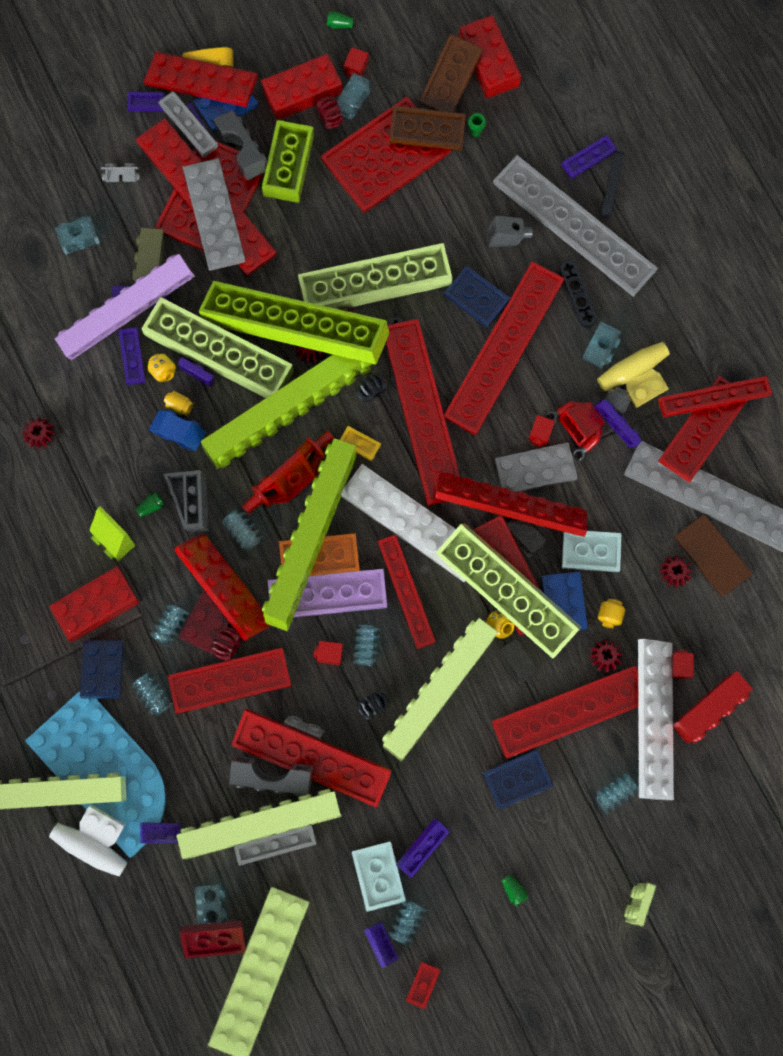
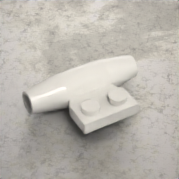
[49,805,128,876]

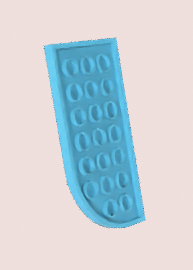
[25,691,166,858]

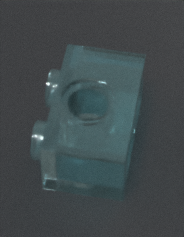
[55,216,100,254]
[582,322,621,369]

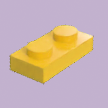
[340,426,381,461]

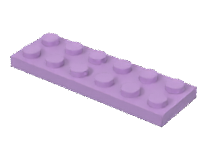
[268,569,387,617]

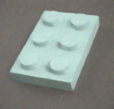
[562,531,621,572]
[352,842,406,911]

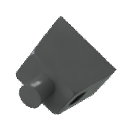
[487,216,533,247]

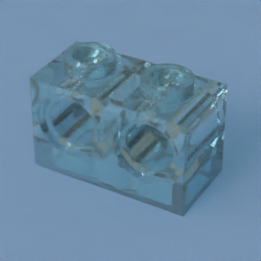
[337,73,370,120]
[195,884,227,925]

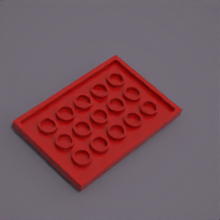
[320,96,451,214]
[154,141,267,252]

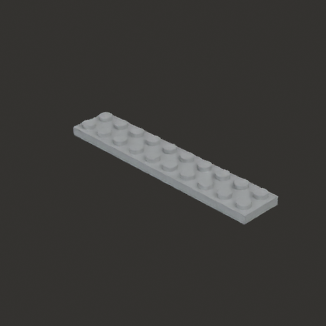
[493,155,658,297]
[624,441,783,552]

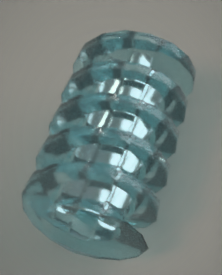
[222,509,264,551]
[150,604,190,648]
[353,625,381,667]
[132,672,173,716]
[595,773,639,815]
[388,902,427,947]

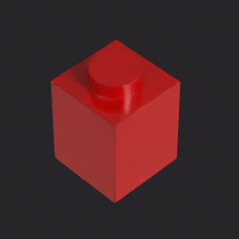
[344,47,368,81]
[528,415,555,447]
[314,641,343,666]
[672,650,694,679]

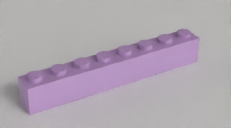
[55,254,195,360]

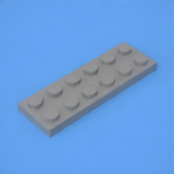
[183,158,245,271]

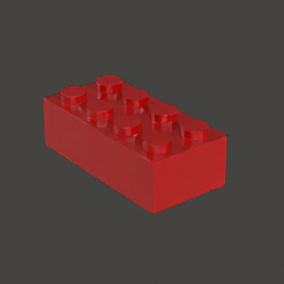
[459,15,521,99]
[261,54,342,121]
[49,566,140,642]
[672,671,753,744]

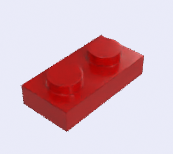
[406,962,440,1009]

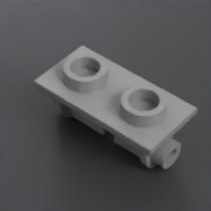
[101,163,140,183]
[284,716,324,740]

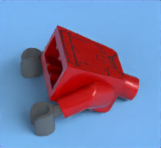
[546,401,605,461]

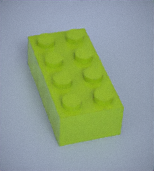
[262,120,314,203]

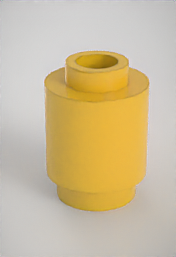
[164,391,194,416]

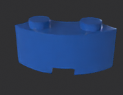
[149,409,206,451]

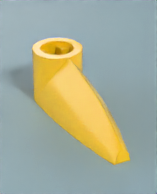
[182,47,233,68]

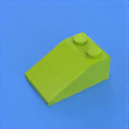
[89,506,135,561]

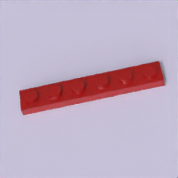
[658,376,772,418]
[378,535,436,650]

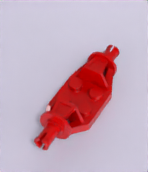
[241,430,334,515]

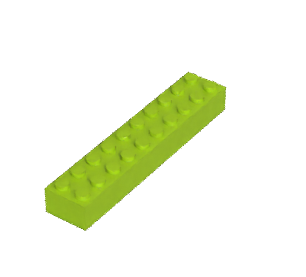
[199,281,390,364]
[201,354,373,469]
[262,438,356,631]

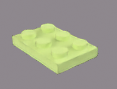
[624,883,656,926]

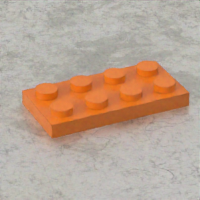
[279,533,360,576]

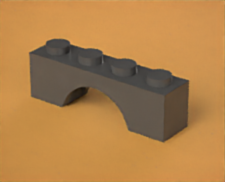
[213,111,267,180]
[229,755,313,797]

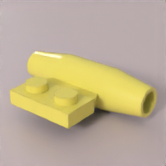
[597,342,669,409]

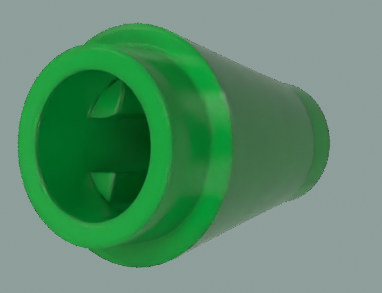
[327,10,353,29]
[468,113,486,137]
[135,492,165,518]
[501,875,529,906]

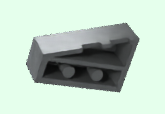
[163,470,209,533]

